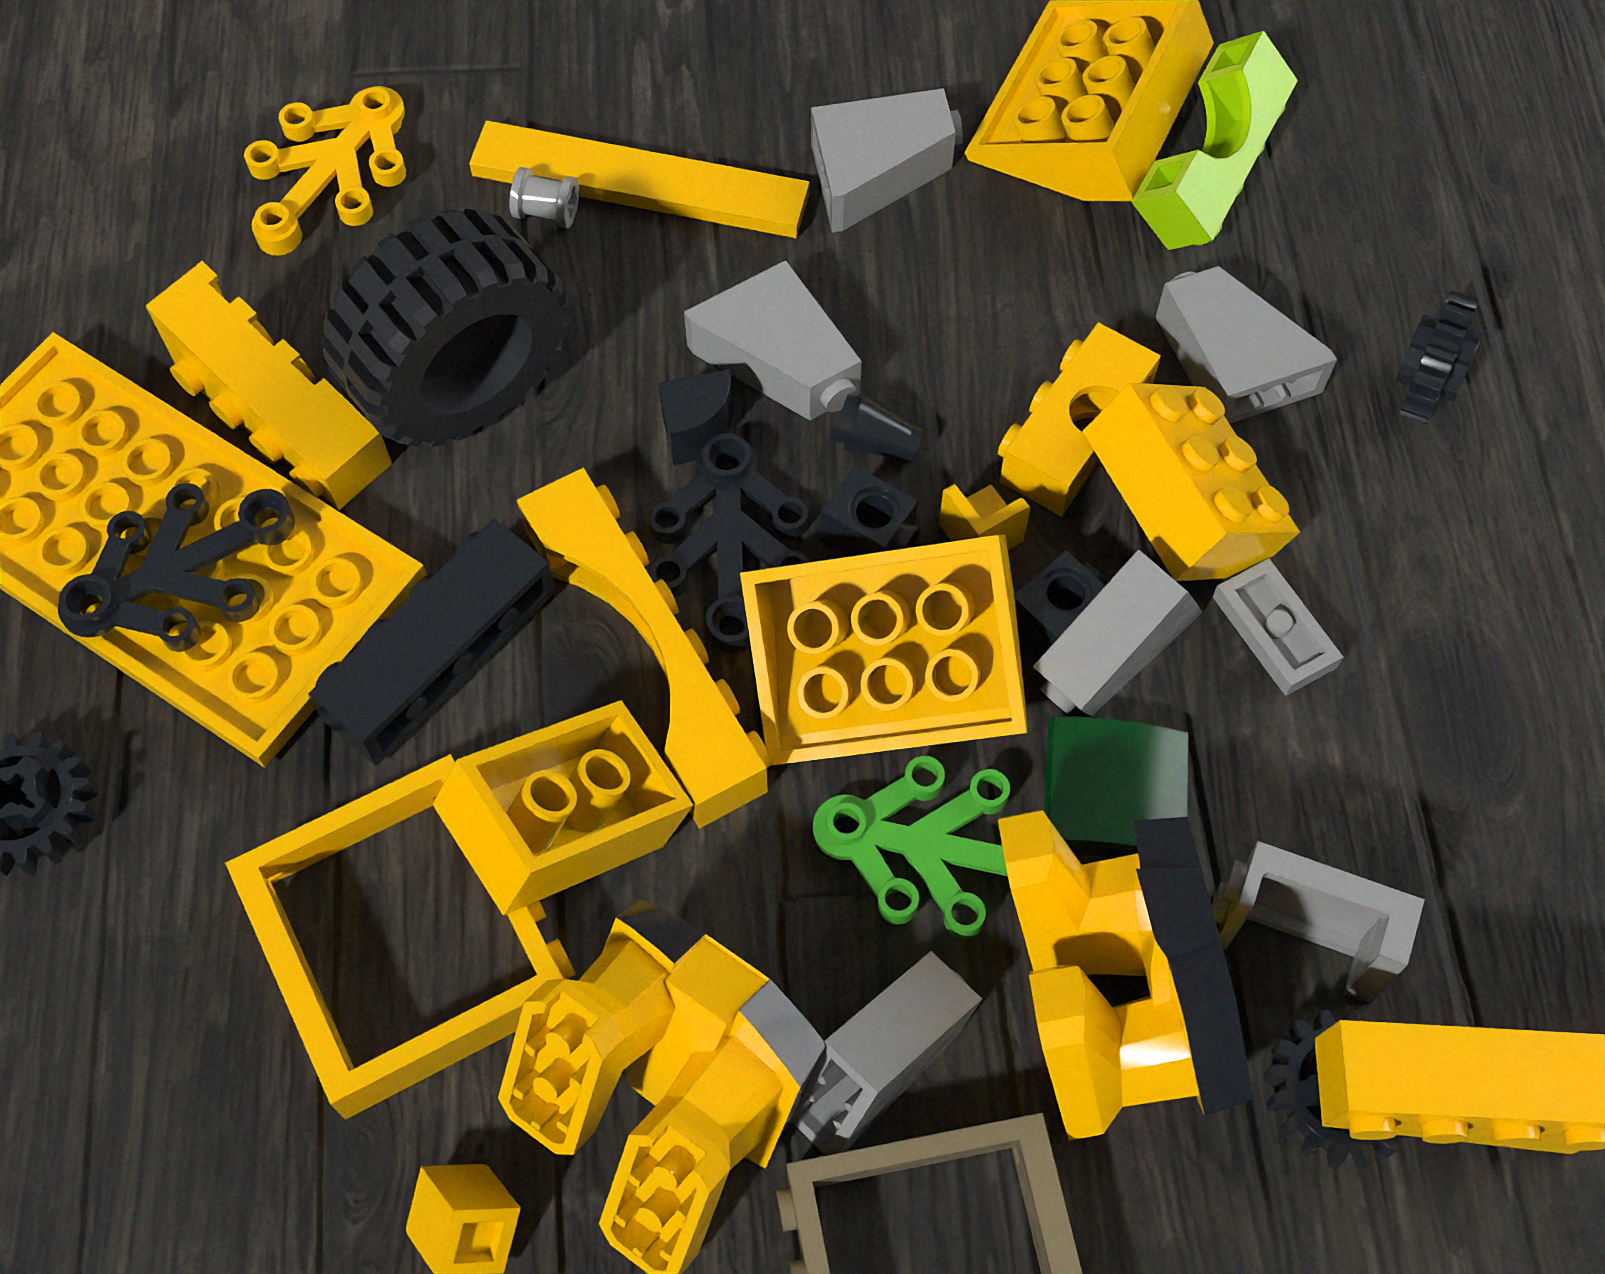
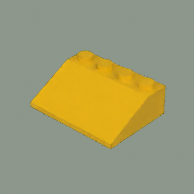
[964,0,1214,201]
[740,534,1028,765]

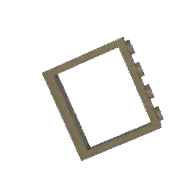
[775,1113,1082,1274]

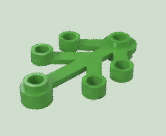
[813,756,1010,939]

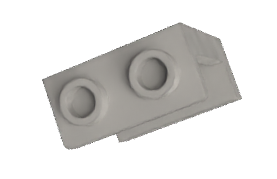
[1211,841,1425,1003]

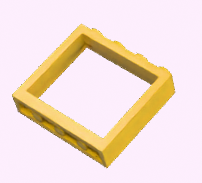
[225,754,576,1120]

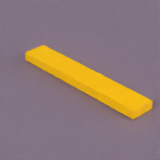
[469,120,810,238]

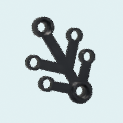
[649,433,810,652]
[58,483,295,652]

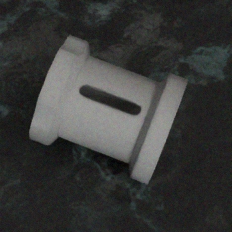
[509,167,580,228]

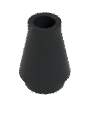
[831,393,925,463]

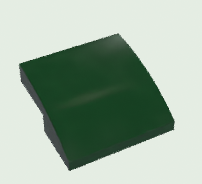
[1044,716,1188,857]

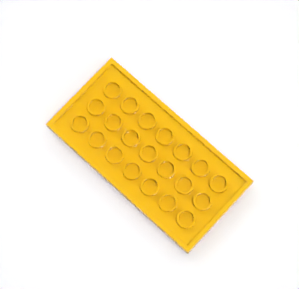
[0,332,427,768]

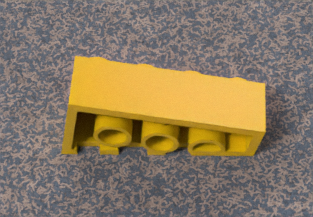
[146,261,392,510]
[1315,1020,1605,1154]

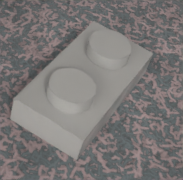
[1213,558,1343,696]

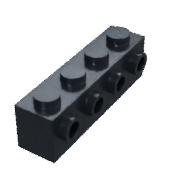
[308,518,556,766]

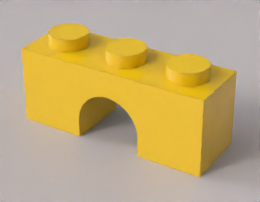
[998,322,1161,517]

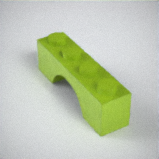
[1131,30,1298,250]

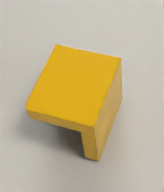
[939,484,1030,550]
[406,1164,521,1274]

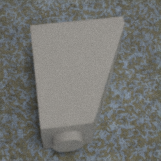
[811,88,963,232]
[684,260,862,420]
[1156,266,1337,424]
[1033,549,1203,716]
[793,951,982,1156]

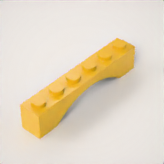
[517,467,772,829]

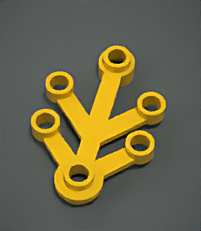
[244,86,406,256]

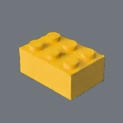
[1082,383,1300,581]
[432,700,693,916]

